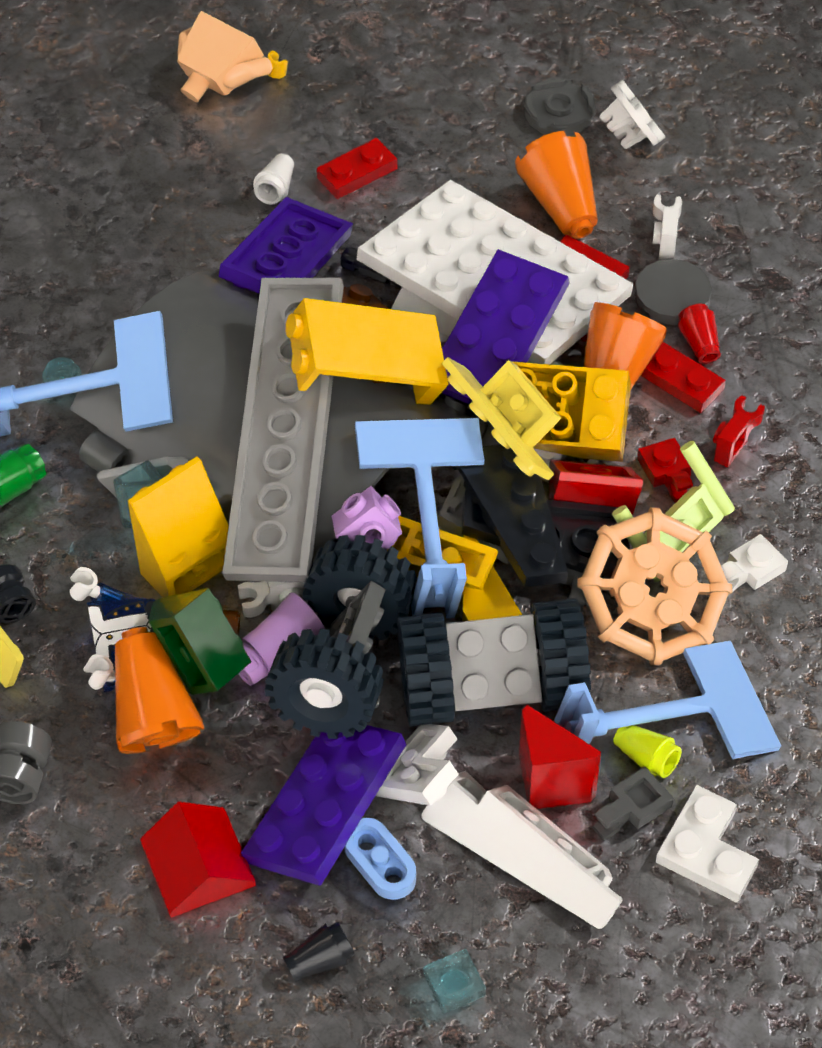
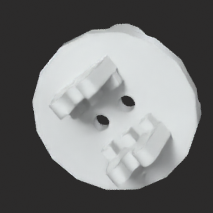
[600,79,666,149]

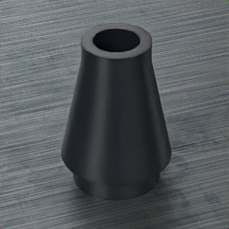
[283,922,355,982]

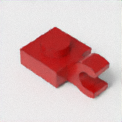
[713,395,765,468]
[637,437,693,503]

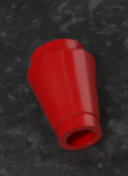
[678,304,721,364]

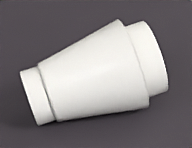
[253,154,294,205]

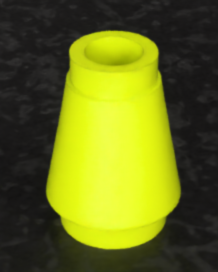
[613,725,682,778]

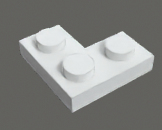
[376,724,458,806]
[656,785,759,903]

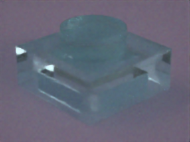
[423,948,486,1014]

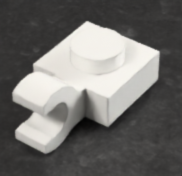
[653,195,682,260]
[721,534,788,591]
[238,581,308,618]

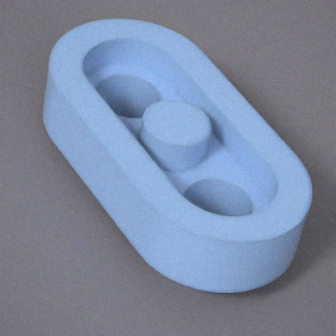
[344,818,416,900]

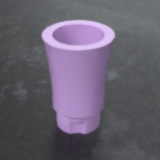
[238,592,325,686]

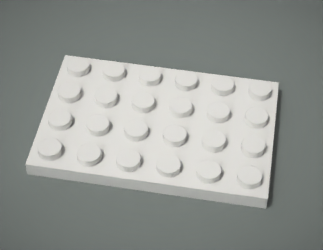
[357,180,634,365]

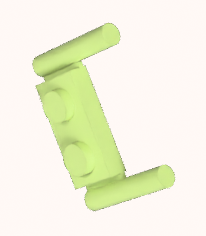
[612,441,735,582]

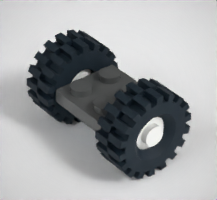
[264,535,416,739]

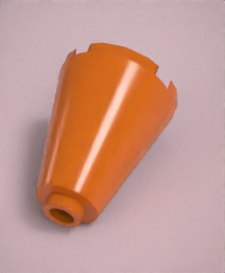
[515,131,598,239]
[583,302,667,391]
[115,627,204,754]

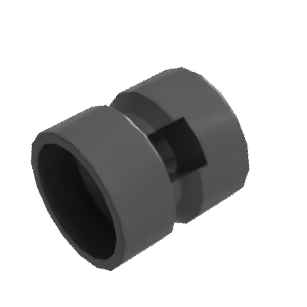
[0,721,52,804]

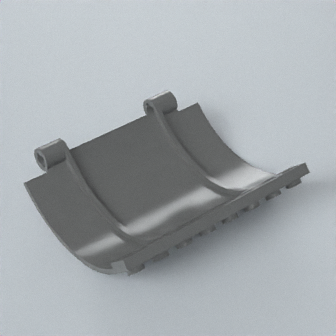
[70,270,478,563]

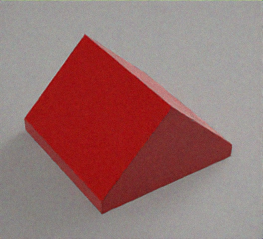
[549,459,643,516]
[519,705,601,809]
[140,801,256,918]

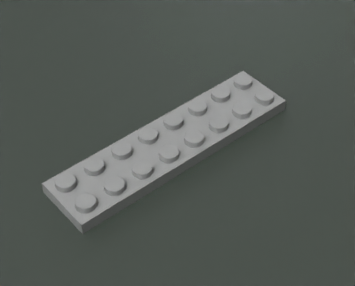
[222,278,344,582]

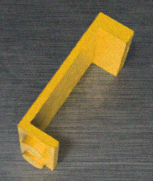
[285,298,449,405]

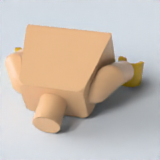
[177,11,288,102]

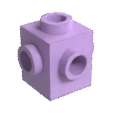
[332,486,402,550]

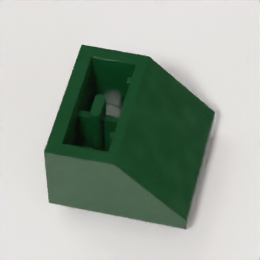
[148,588,251,695]

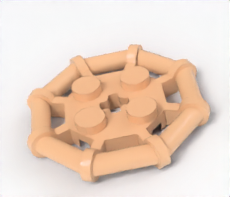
[577,507,733,666]

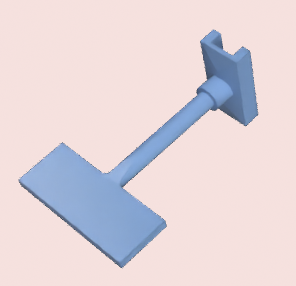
[0,311,173,437]
[355,418,485,618]
[554,641,781,759]

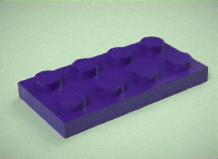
[218,197,353,294]
[442,249,570,404]
[241,725,407,886]

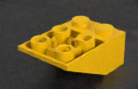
[513,362,631,462]
[127,456,229,597]

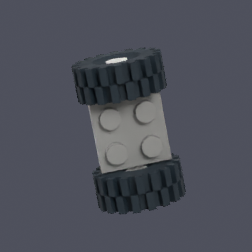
[397,598,591,726]

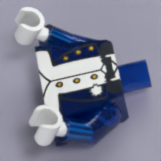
[70,567,156,692]

